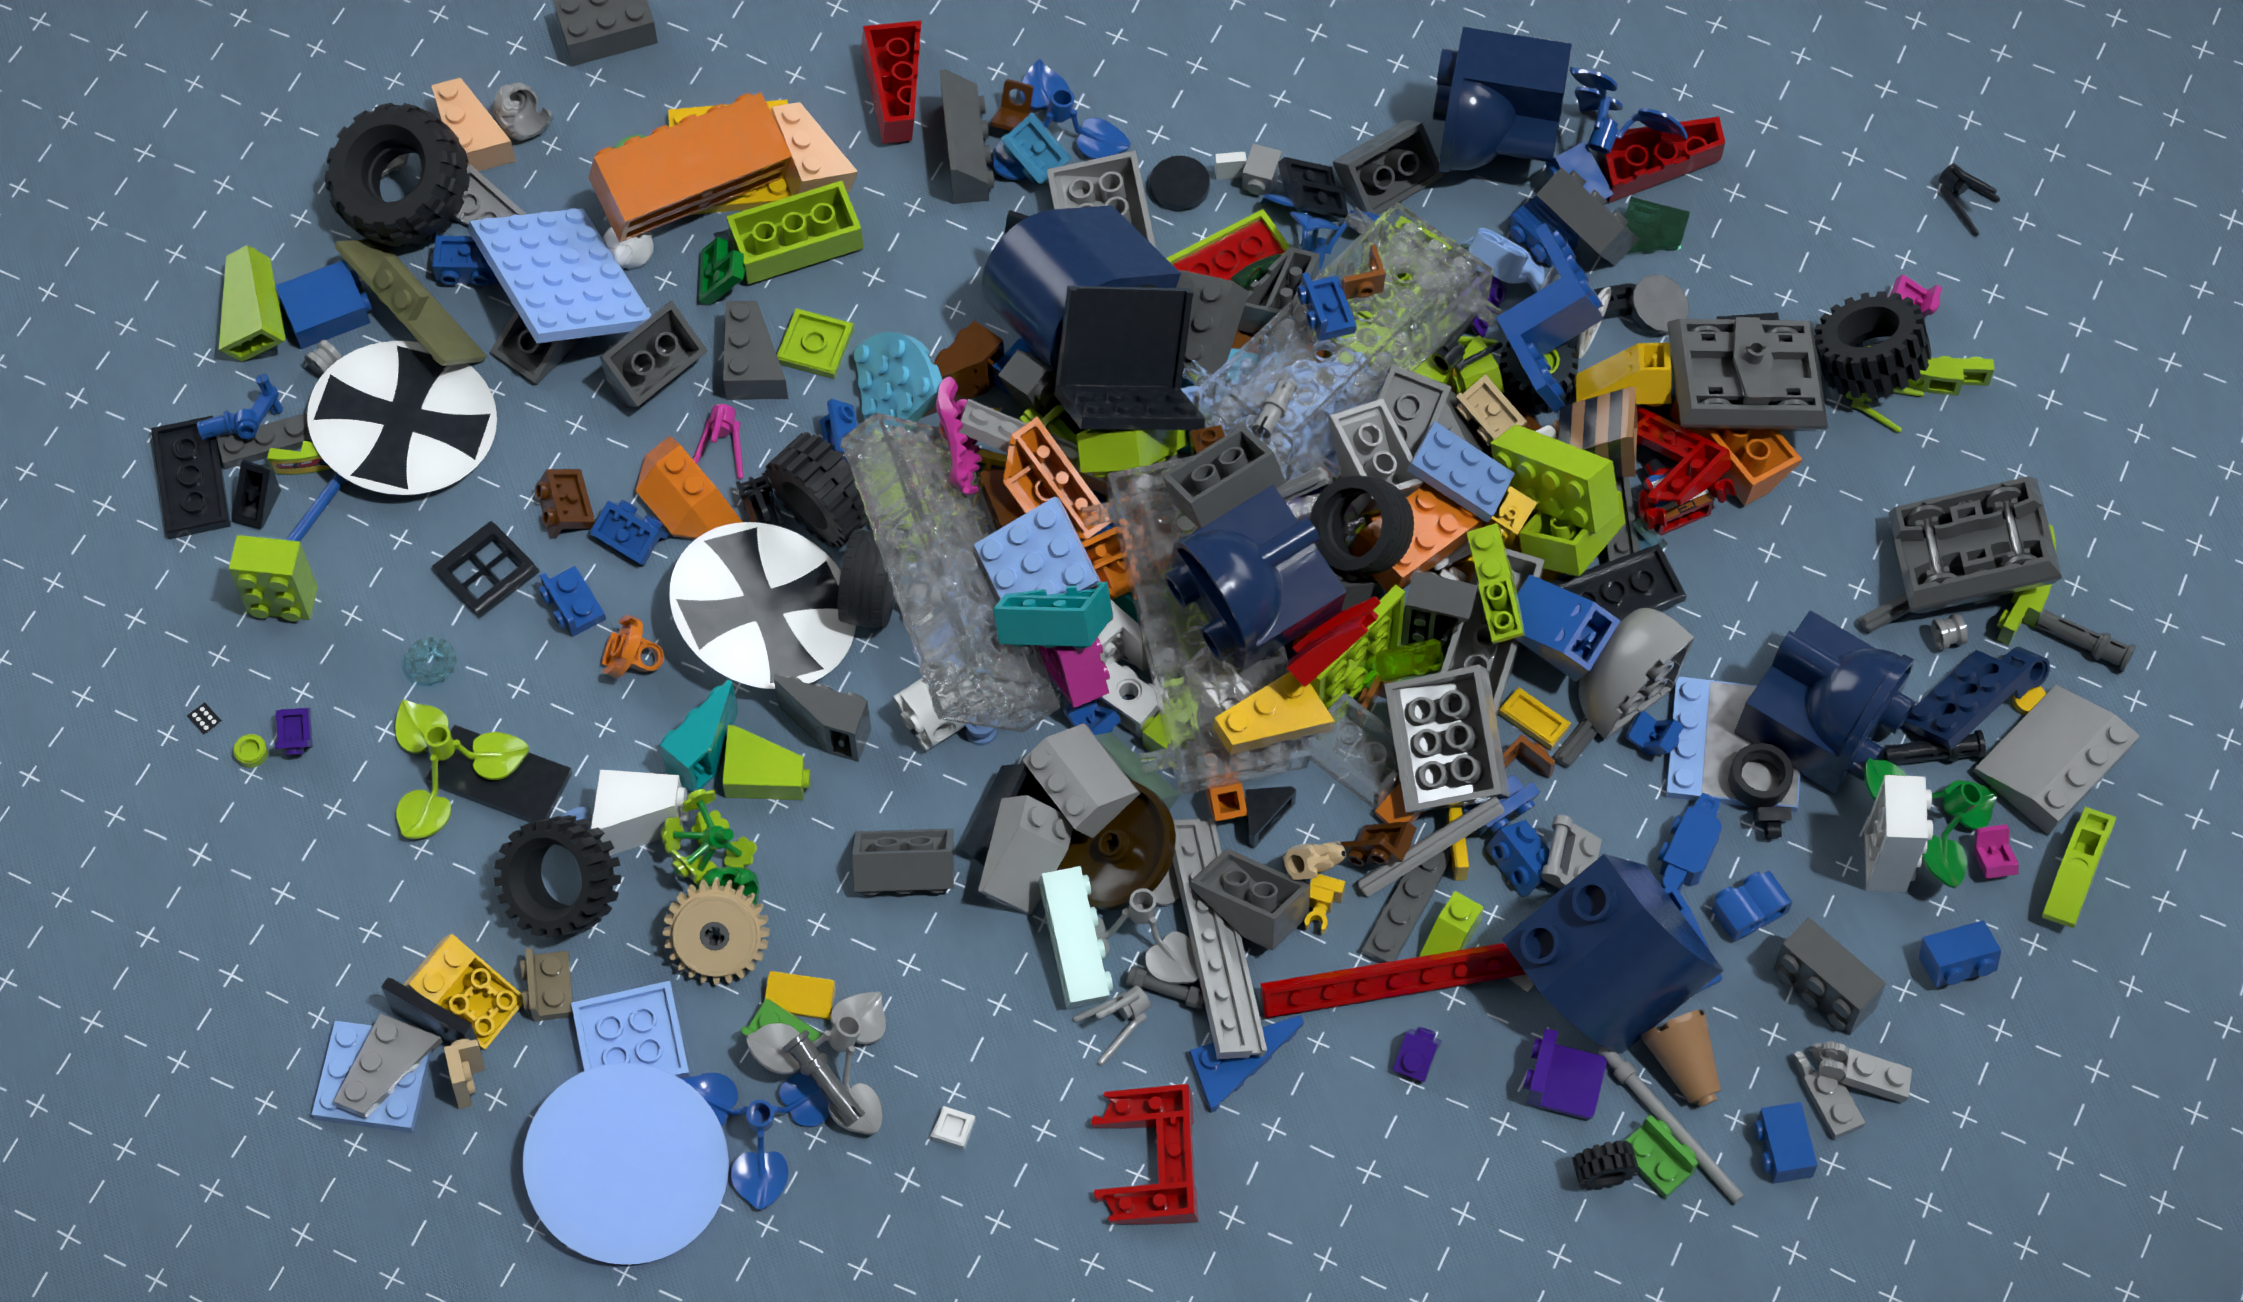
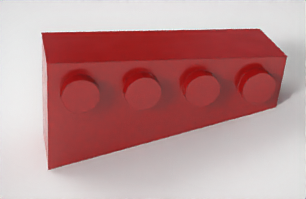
[861,20,922,144]

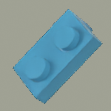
[1001,113,1072,185]

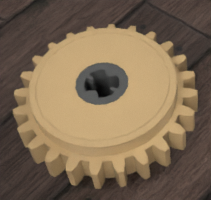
[663,878,770,985]

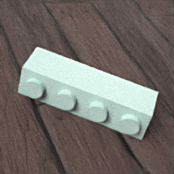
[1038,866,1113,1009]

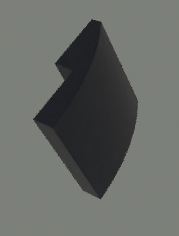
[1278,157,1348,218]

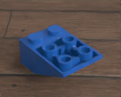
[1515,575,1621,681]

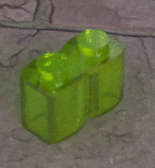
[1375,639,1444,682]

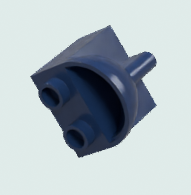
[1433,27,1572,173]
[1164,485,1347,671]
[1734,610,1915,794]

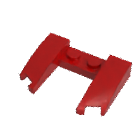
[1637,405,1732,505]
[1287,596,1381,687]
[1091,1084,1198,1225]

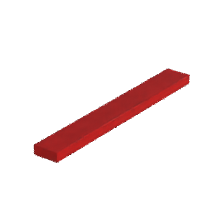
[1260,943,1526,1018]

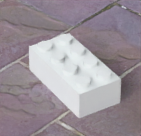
[1864,775,1933,893]

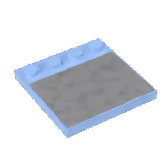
[1666,677,1800,812]

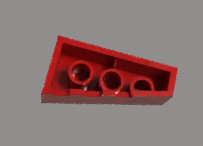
[1597,116,1726,203]

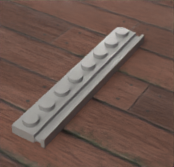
[959,399,1175,512]
[1173,818,1267,1059]

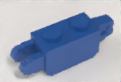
[1657,793,1722,892]

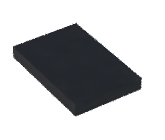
[381,978,481,1051]

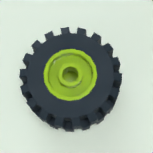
[1499,340,1578,414]

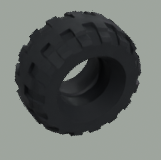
[325,103,470,247]

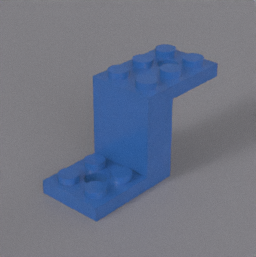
[1496,223,1604,413]

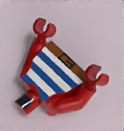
[1637,458,1736,537]

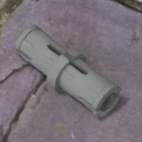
[1252,377,1298,439]

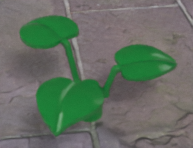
[1864,758,1999,888]

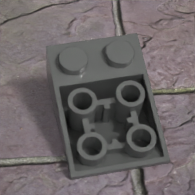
[773,674,872,762]

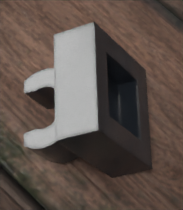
[1753,807,1792,839]

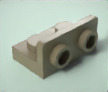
[520,948,574,1022]

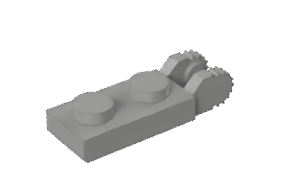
[1819,1041,1912,1103]
[1792,1043,1866,1140]

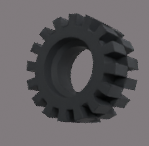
[1572,1140,1639,1191]

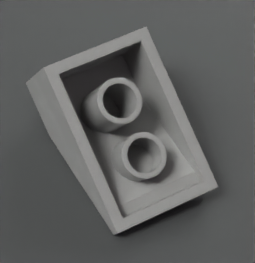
[1328,398,1425,515]
[978,795,1073,915]

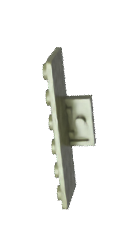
[334,239,487,366]

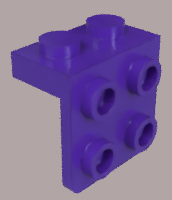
[1523,1028,1607,1120]

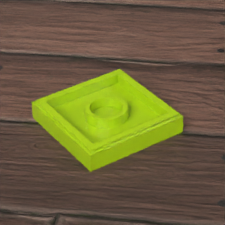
[777,308,855,379]

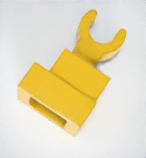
[1304,873,1346,934]

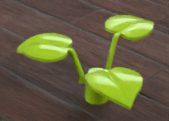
[395,699,529,839]

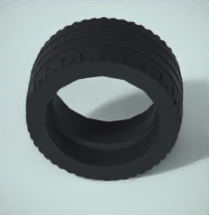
[1310,475,1415,575]
[838,530,901,628]

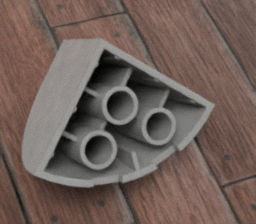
[1578,608,1694,740]

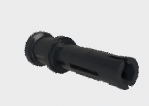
[1883,730,1986,765]

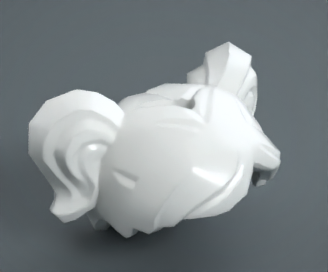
[603,226,654,270]

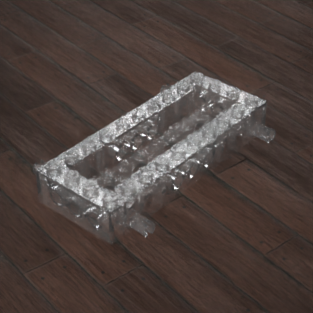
[1182,201,1503,484]
[840,412,1063,733]
[1080,456,1337,795]

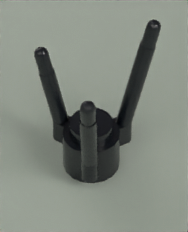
[1939,163,2000,236]
[1432,311,1503,373]

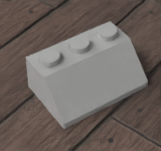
[1023,723,1140,838]

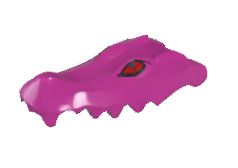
[936,377,982,495]

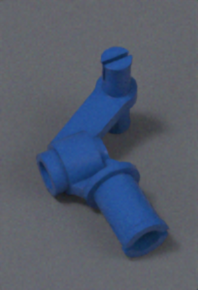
[197,374,283,441]

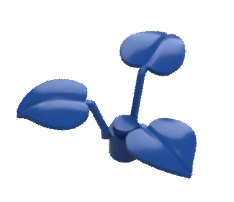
[993,59,1131,180]
[1569,67,1687,154]
[1261,194,1396,269]
[681,1073,840,1210]

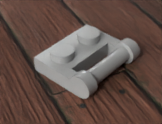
[1541,815,1602,889]

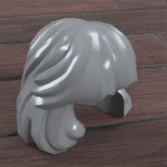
[494,82,553,141]

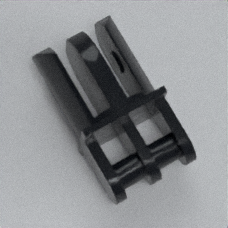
[735,472,784,525]

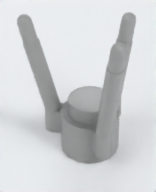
[1073,986,1151,1066]

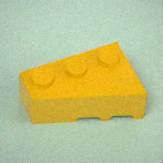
[1212,672,1335,755]

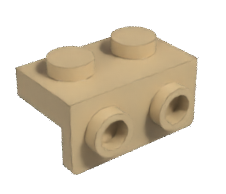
[1456,374,1527,445]

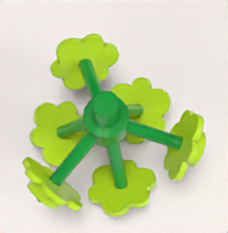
[661,789,757,885]

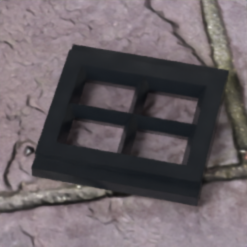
[432,521,540,618]

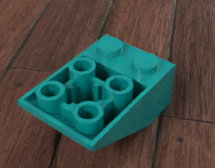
[660,679,738,793]

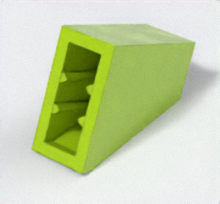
[723,725,811,800]

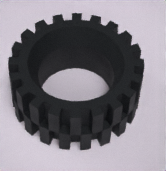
[1814,291,1932,398]
[765,432,878,548]
[494,815,621,938]

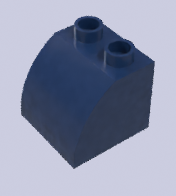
[1502,854,1724,1054]

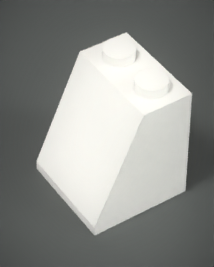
[591,770,690,856]

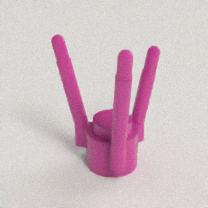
[693,404,743,480]

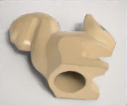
[1283,841,1346,880]

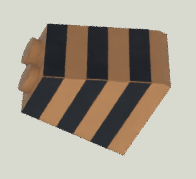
[1554,387,1638,477]

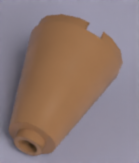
[1641,1009,1721,1108]

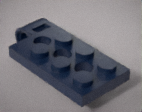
[1903,647,2050,750]

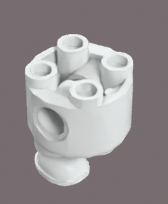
[892,661,986,751]

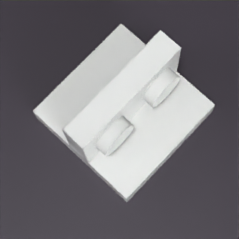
[1098,599,1152,672]

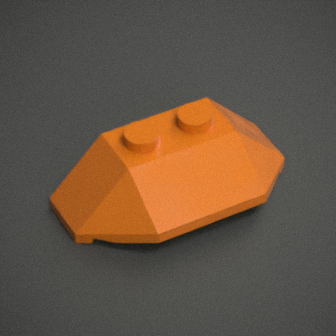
[1002,417,1113,540]
[635,436,743,540]
[1081,504,1178,599]

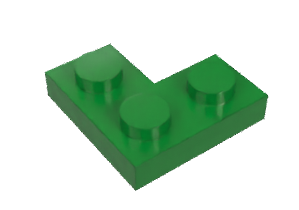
[699,237,745,305]

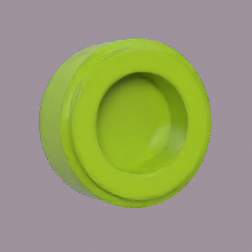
[233,734,268,768]

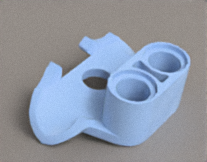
[1458,228,1545,292]

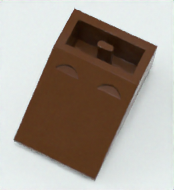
[922,320,1004,418]

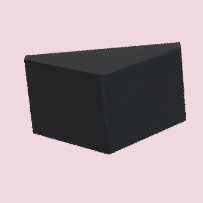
[232,460,281,529]
[1245,786,1296,849]

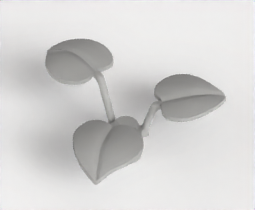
[1050,860,1199,984]
[746,992,886,1135]

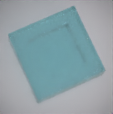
[1633,517,1668,549]

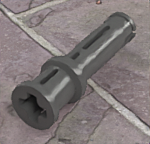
[2036,609,2136,672]
[782,1029,865,1126]

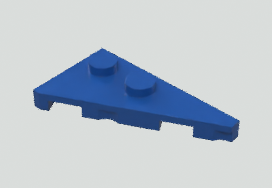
[1190,1015,1304,1113]

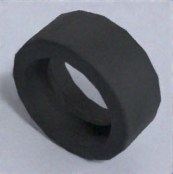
[1728,743,1794,808]

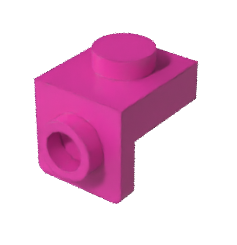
[1889,274,1942,317]
[1974,824,2019,879]

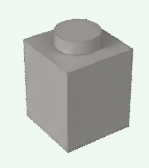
[1242,144,1282,195]

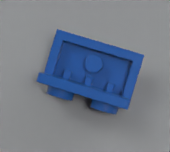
[1297,272,1357,341]
[819,398,861,466]
[1462,775,1541,836]
[1485,820,1561,897]

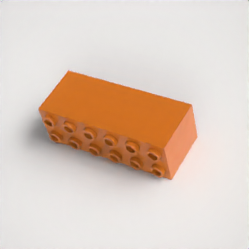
[589,92,792,243]

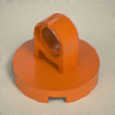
[601,615,664,679]

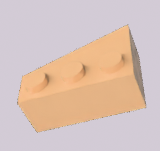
[431,78,516,171]
[771,102,858,196]

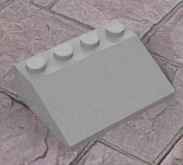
[1047,150,1156,248]
[1384,665,1510,813]
[1973,685,2140,836]

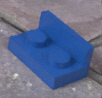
[432,235,498,286]
[590,499,669,565]
[538,566,606,637]

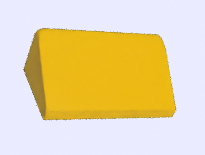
[765,971,836,1020]

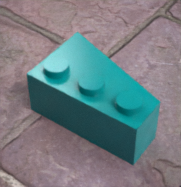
[993,581,1113,649]

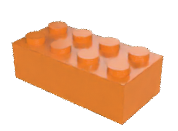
[1349,483,1486,592]

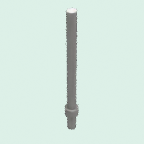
[1598,1046,1744,1204]

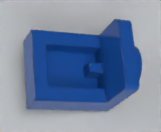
[1064,699,1121,735]
[1626,711,1684,755]

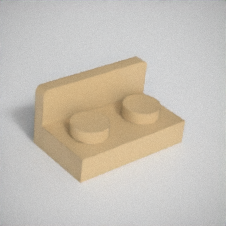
[444,1039,485,1109]

